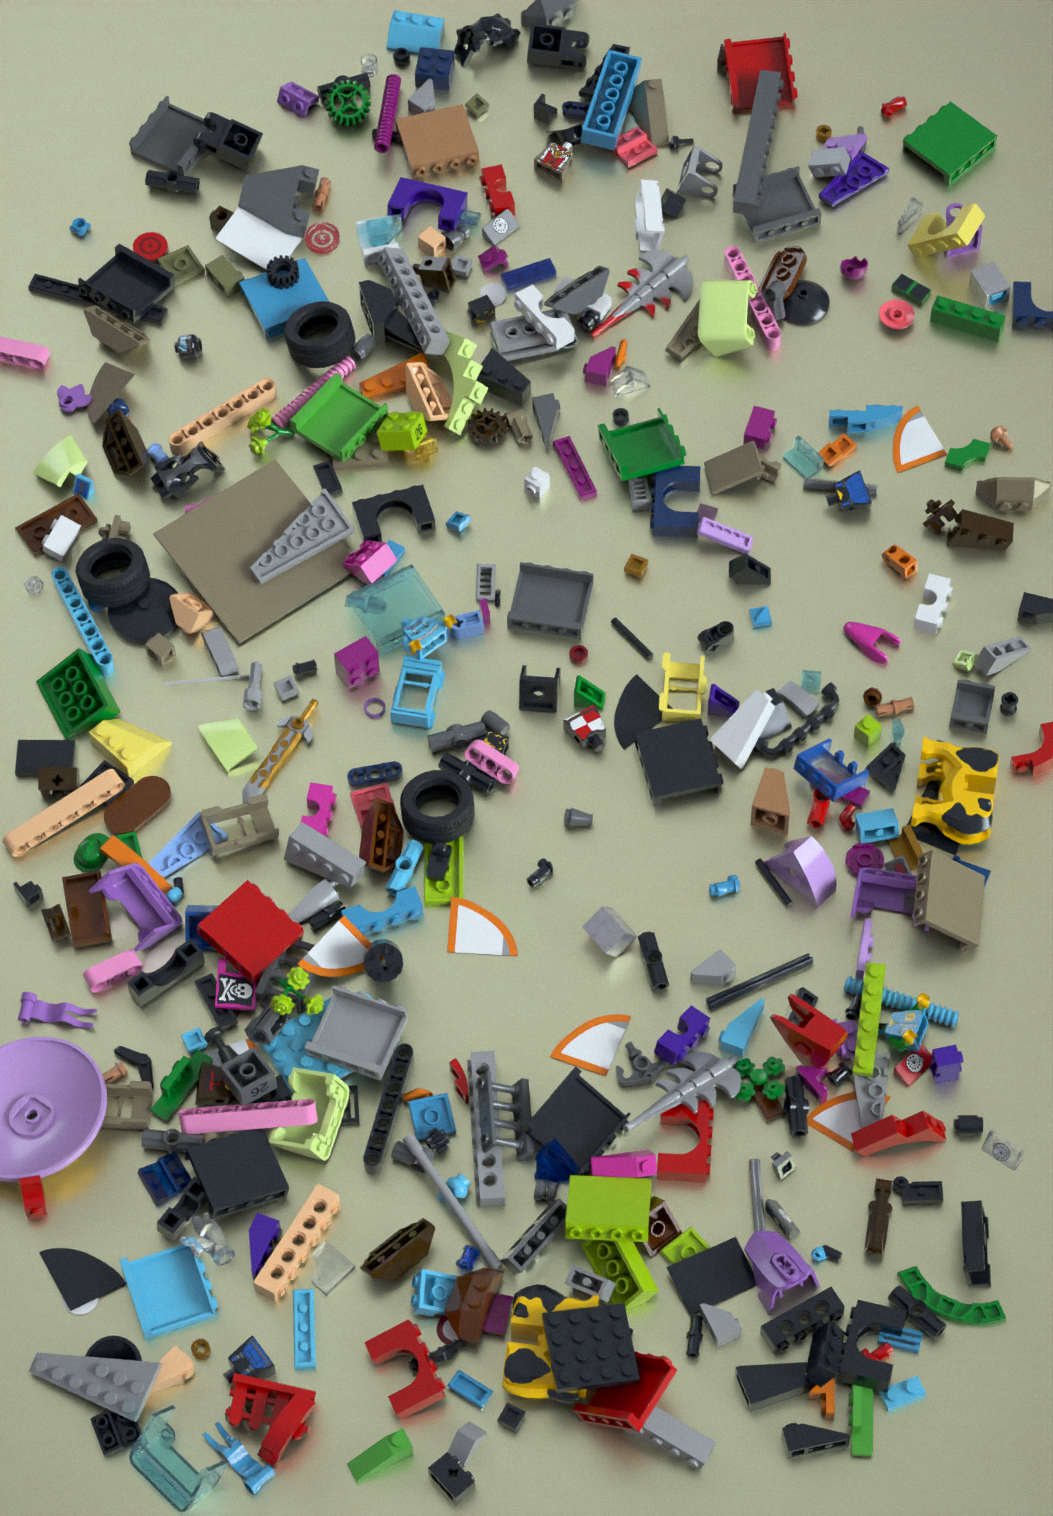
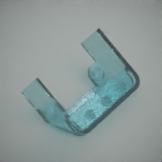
[129,1405,230,1512]

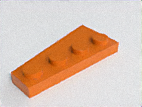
[359,353,430,400]

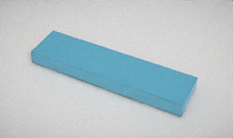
[293,1289,316,1370]

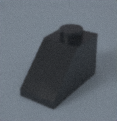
[729,553,771,585]

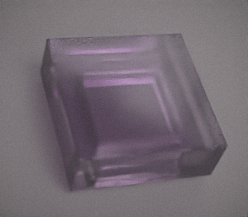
[697,503,718,523]

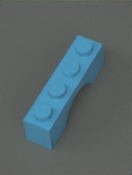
[341,886,424,935]

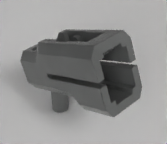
[244,995,293,1045]

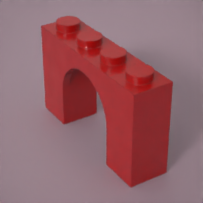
[657,1100,714,1183]
[364,1319,446,1420]

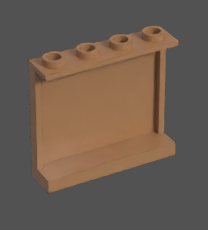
[395,104,479,177]

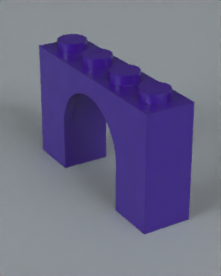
[387,177,468,232]

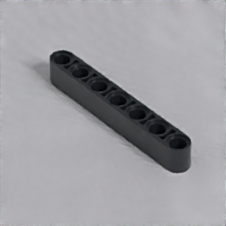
[363,1044,414,1175]

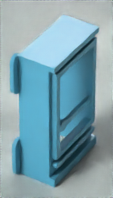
[390,655,445,729]

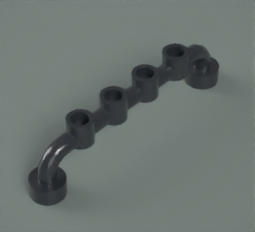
[753,682,839,756]

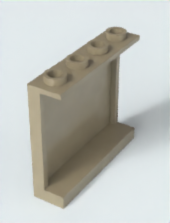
[912,850,985,951]

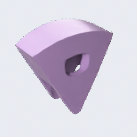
[764,836,837,907]

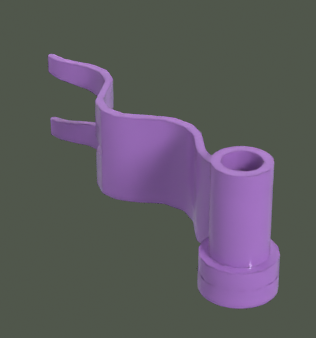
[18,992,97,1028]

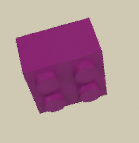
[334,636,380,689]

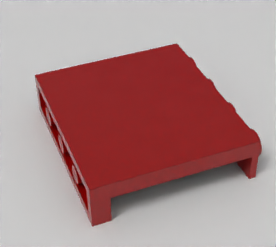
[723,33,798,111]
[197,880,304,984]
[573,1351,677,1432]

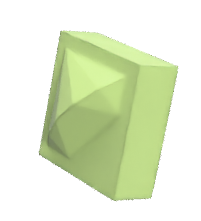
[952,650,978,671]

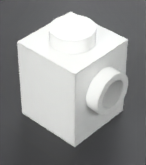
[524,466,550,500]

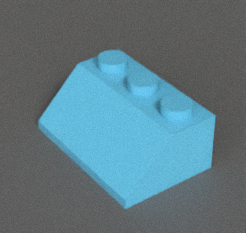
[387,10,445,55]

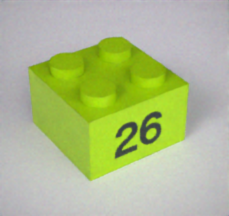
[377,411,427,451]

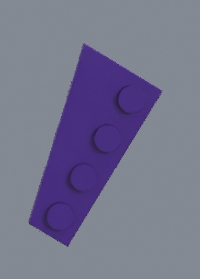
[819,151,889,207]

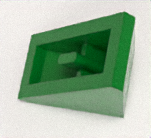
[574,675,606,710]

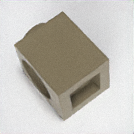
[145,633,176,667]

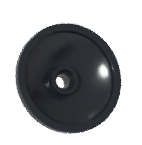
[783,280,830,325]
[85,1335,142,1361]

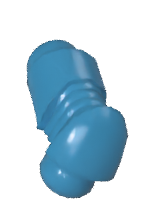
[709,875,740,897]

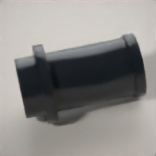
[292,659,317,677]
[845,994,862,1020]

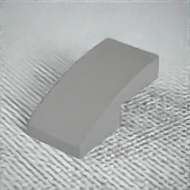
[777,680,820,717]

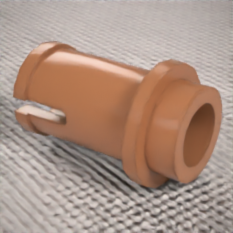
[102,1062,128,1084]

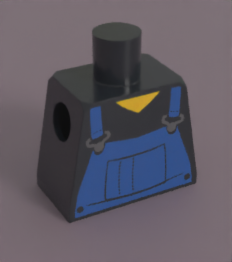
[825,470,872,512]

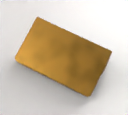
[887,824,924,870]

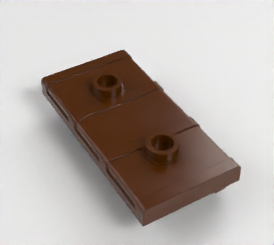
[62,870,112,948]

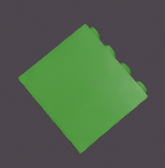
[290,373,388,462]

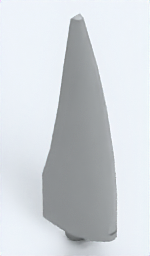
[288,879,340,923]

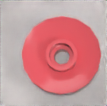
[879,299,915,329]

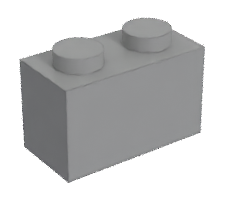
[808,147,851,178]
[564,1265,616,1302]

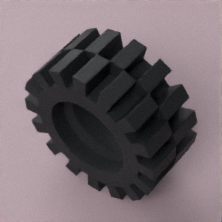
[266,255,299,289]

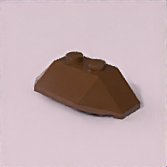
[359,797,403,873]
[444,1268,504,1343]

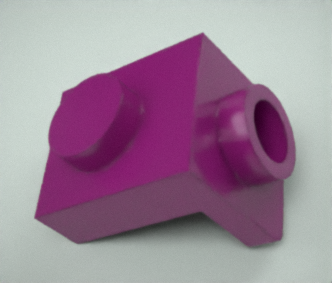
[478,245,509,272]

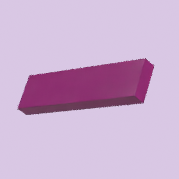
[553,436,597,501]

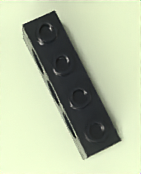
[760,1287,845,1354]

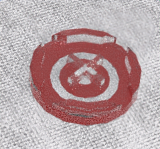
[305,222,340,254]

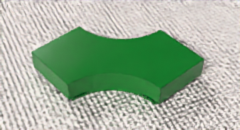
[945,439,991,470]

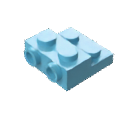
[410,1269,458,1317]

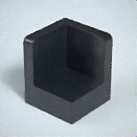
[534,94,557,125]
[661,188,687,218]
[13,881,44,909]

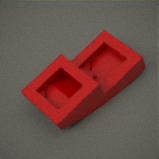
[449,1058,469,1104]

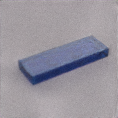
[500,258,557,291]

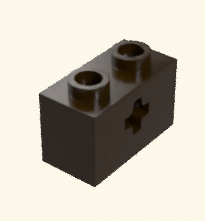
[38,767,80,796]

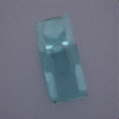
[366,214,402,248]

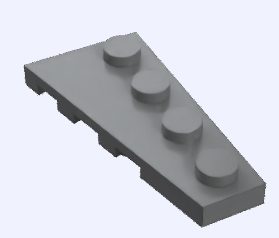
[850,1053,890,1128]

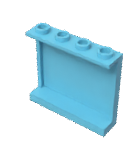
[119,1236,218,1340]

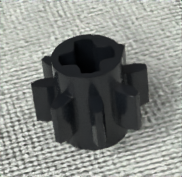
[425,1128,450,1154]

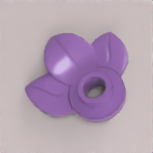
[57,384,92,412]

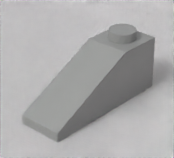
[974,636,1032,676]

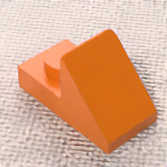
[808,1378,835,1421]

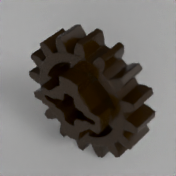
[467,408,507,445]

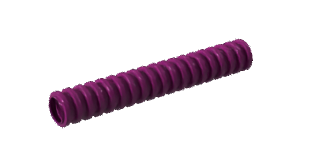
[374,74,401,153]

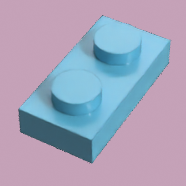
[879,1376,926,1412]

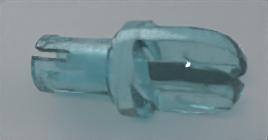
[345,594,387,614]

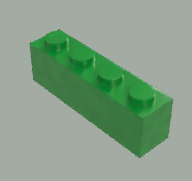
[930,295,1006,342]

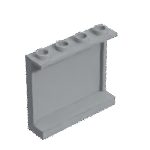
[305,986,408,1081]

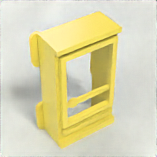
[659,652,707,723]

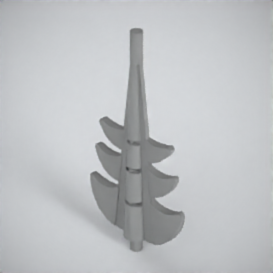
[623,1052,741,1132]

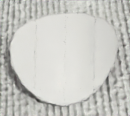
[480,283,506,306]

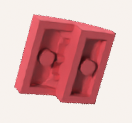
[613,127,658,168]
[350,783,397,828]

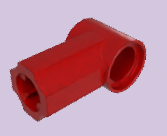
[807,789,830,829]

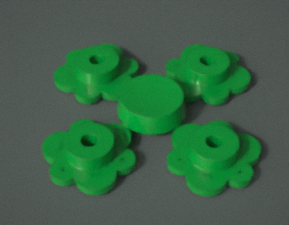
[733,1057,785,1101]

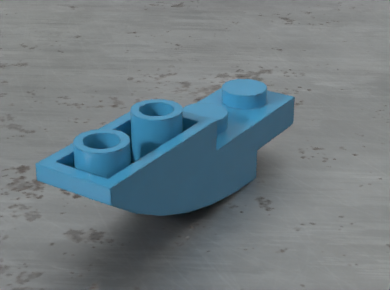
[829,405,903,433]

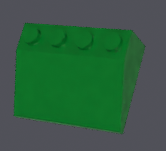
[36,648,121,740]

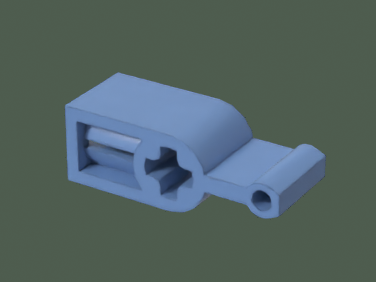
[446,610,484,640]

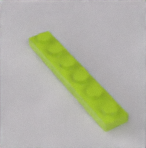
[852,962,886,1077]

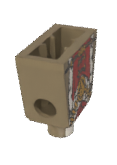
[534,142,573,184]

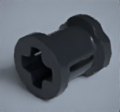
[1000,692,1018,716]
[826,1061,852,1088]

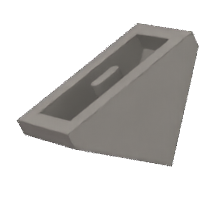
[448,1421,487,1467]

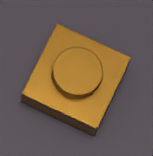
[624,554,649,578]

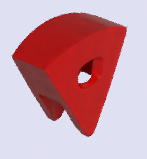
[770,994,848,1068]

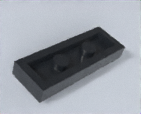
[194,973,238,1030]

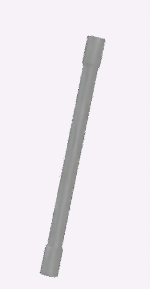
[403,1133,503,1270]

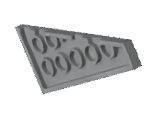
[28,1352,163,1422]

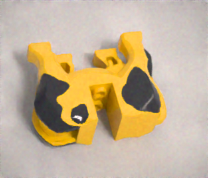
[911,736,999,845]
[502,1284,599,1403]

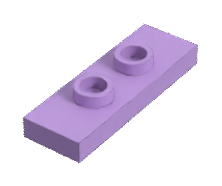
[697,517,753,554]
[855,918,874,980]

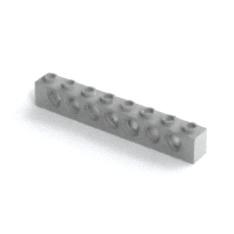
[378,247,450,355]
[467,1051,505,1207]

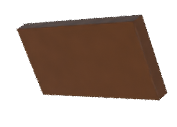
[15,493,98,557]

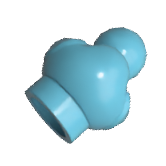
[438,1173,471,1203]

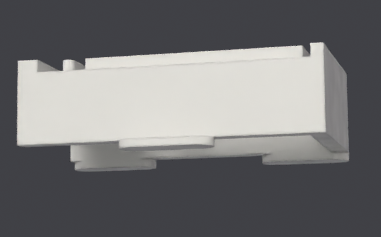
[634,179,665,253]

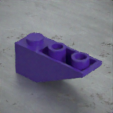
[249,1213,282,1281]

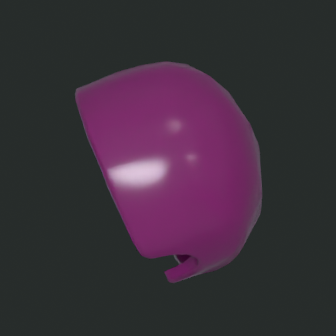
[839,256,868,280]

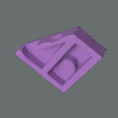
[821,133,867,161]

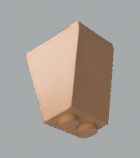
[750,767,790,835]

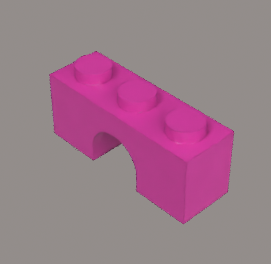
[300,782,337,837]

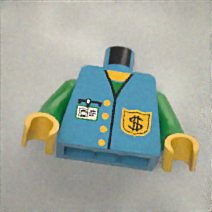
[878,993,930,1052]

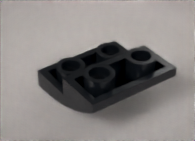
[90,1409,146,1456]

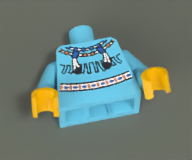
[401,614,457,660]

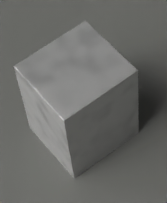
[969,262,1011,310]
[582,906,637,957]

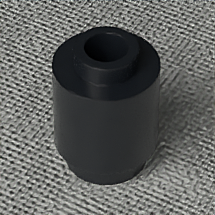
[953,1115,983,1135]

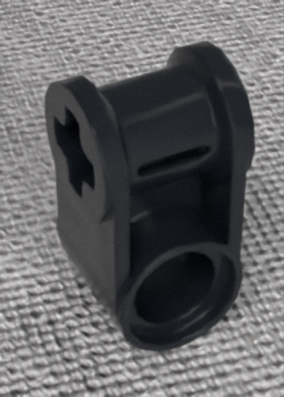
[697,621,734,654]

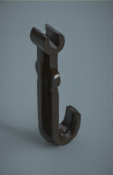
[864,1178,893,1257]

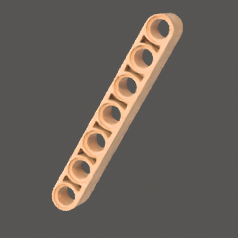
[169,378,276,456]
[2,769,125,857]

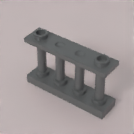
[255,940,317,1014]
[476,1071,535,1160]

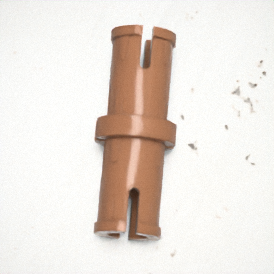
[312,177,331,212]
[875,697,915,717]

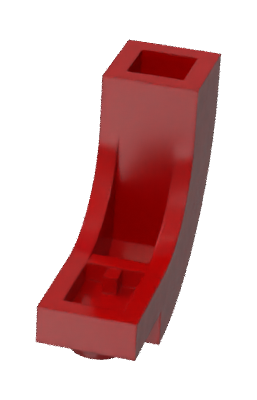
[1010,722,1053,776]
[257,1391,316,1466]

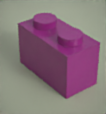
[743,406,777,450]

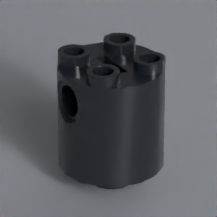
[363,939,403,983]

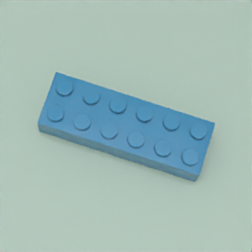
[581,50,642,151]

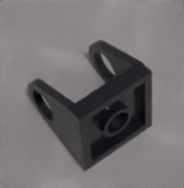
[519,665,561,712]

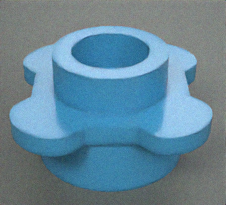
[69,218,91,236]

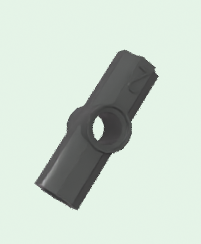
[427,721,486,752]
[141,1129,205,1154]

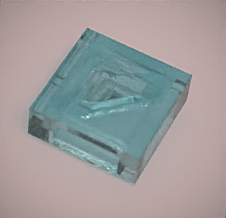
[460,210,481,227]
[801,670,821,691]
[892,718,905,745]

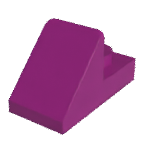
[795,1065,828,1105]

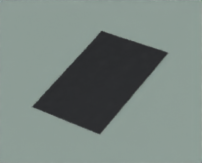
[666,1237,756,1315]

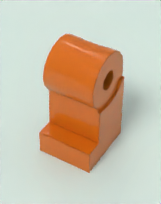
[882,545,917,581]

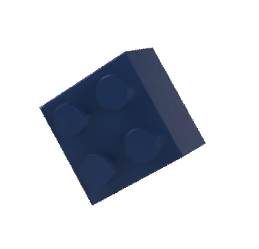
[415,47,455,91]

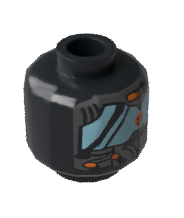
[174,334,202,359]

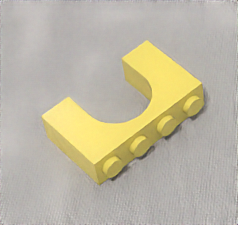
[907,203,985,258]

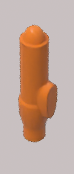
[614,339,627,369]

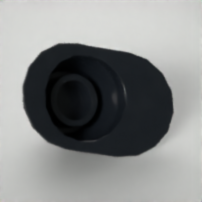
[545,123,584,146]

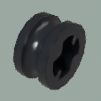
[612,408,629,426]

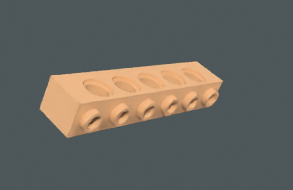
[253,1184,341,1302]

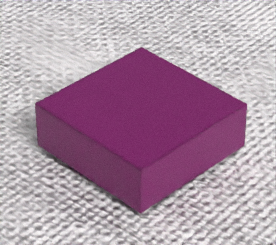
[479,599,490,625]

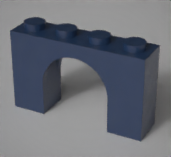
[1012,281,1053,328]
[650,466,701,538]

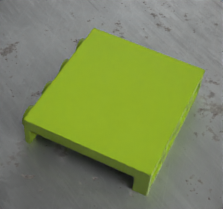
[565,1175,652,1242]

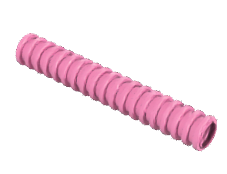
[271,356,356,428]

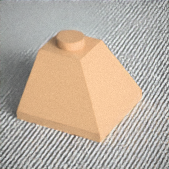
[169,592,216,634]

